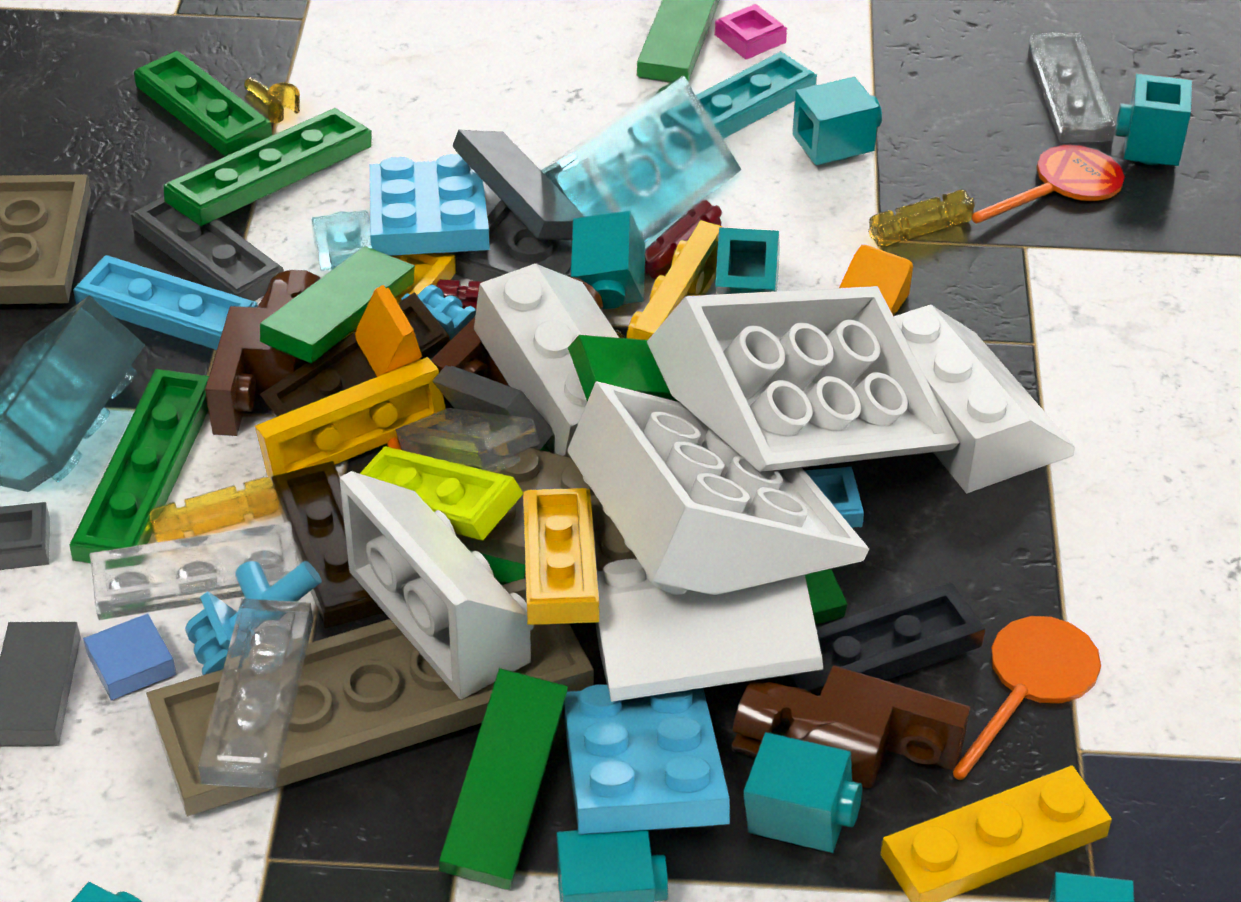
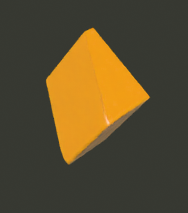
[839,245,913,316]
[355,285,422,377]

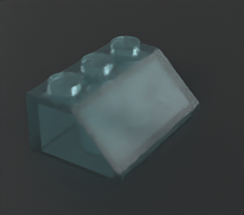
[541,76,742,243]
[0,295,145,492]

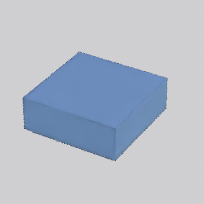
[83,613,176,700]

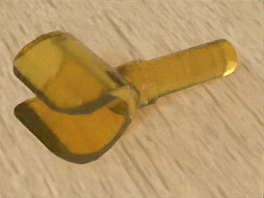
[244,77,300,123]

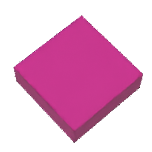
[715,4,787,60]

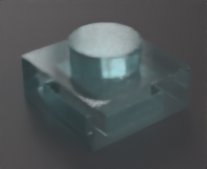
[311,210,371,271]

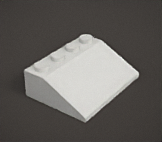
[647,286,959,472]
[567,381,869,595]

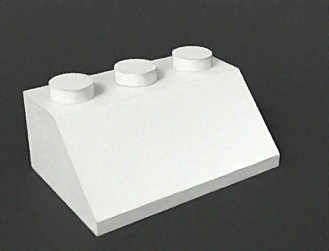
[474,264,619,458]
[894,305,1075,494]
[339,471,534,700]
[595,559,823,702]

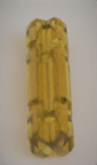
[868,189,975,247]
[149,476,279,546]

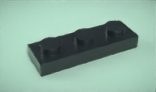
[778,582,985,696]

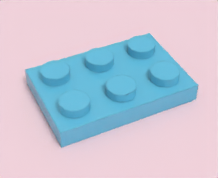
[369,154,490,256]
[564,685,730,834]

